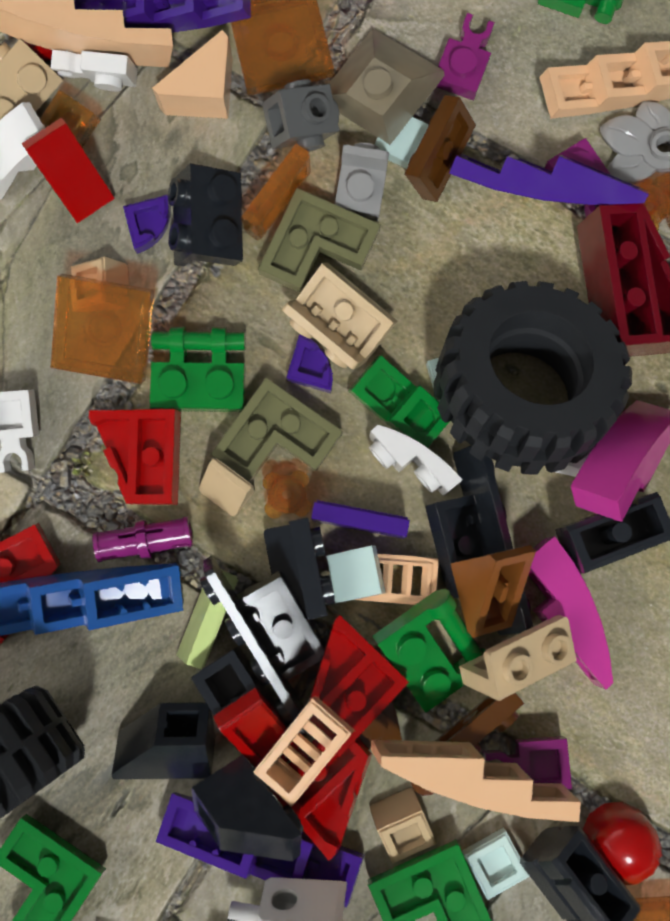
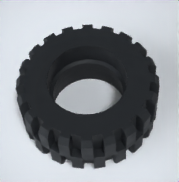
[434,281,632,475]
[0,686,85,819]

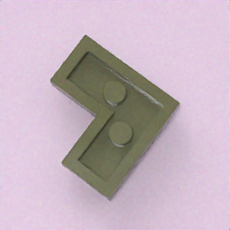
[258,188,381,293]
[211,378,343,483]

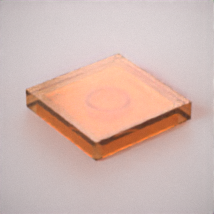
[230,0,334,96]
[50,274,155,384]

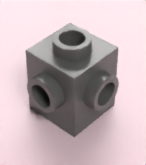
[262,79,340,153]

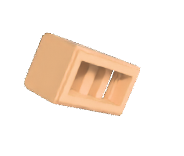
[342,551,438,605]
[254,696,354,807]

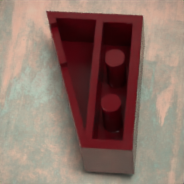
[577,203,670,357]

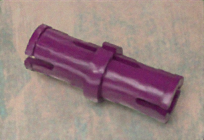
[92,516,193,563]

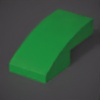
[348,355,450,448]

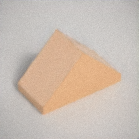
[152,30,233,119]

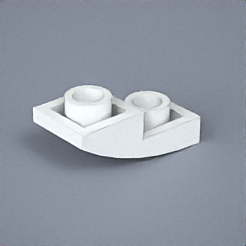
[0,102,45,200]
[369,425,463,496]

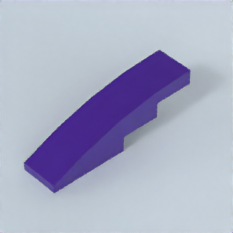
[74,0,251,33]
[449,154,649,205]
[155,792,365,907]

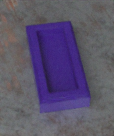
[311,500,410,539]

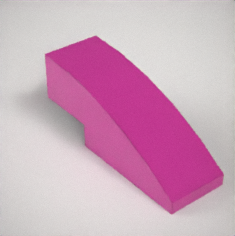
[571,400,670,522]
[528,536,613,690]

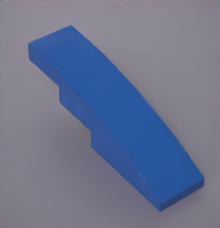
[0,563,183,636]

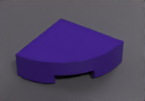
[123,195,171,254]
[286,334,333,393]

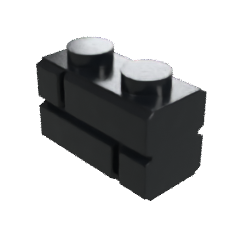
[555,492,670,574]
[519,825,641,921]

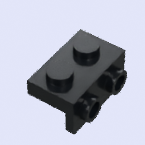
[168,163,243,267]
[264,518,335,620]

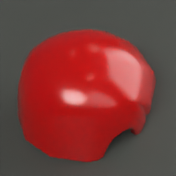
[582,801,662,886]

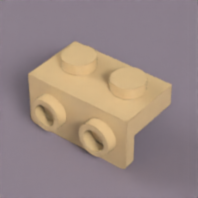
[0,39,64,120]
[282,262,398,370]
[459,615,577,701]

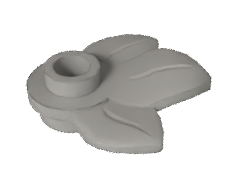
[600,101,670,184]

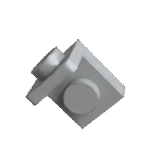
[335,143,389,221]

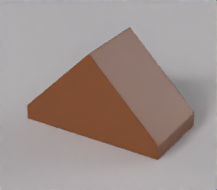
[451,545,536,638]

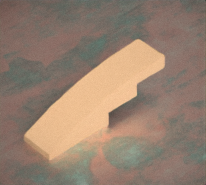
[0,0,173,68]
[539,41,670,119]
[371,740,581,822]

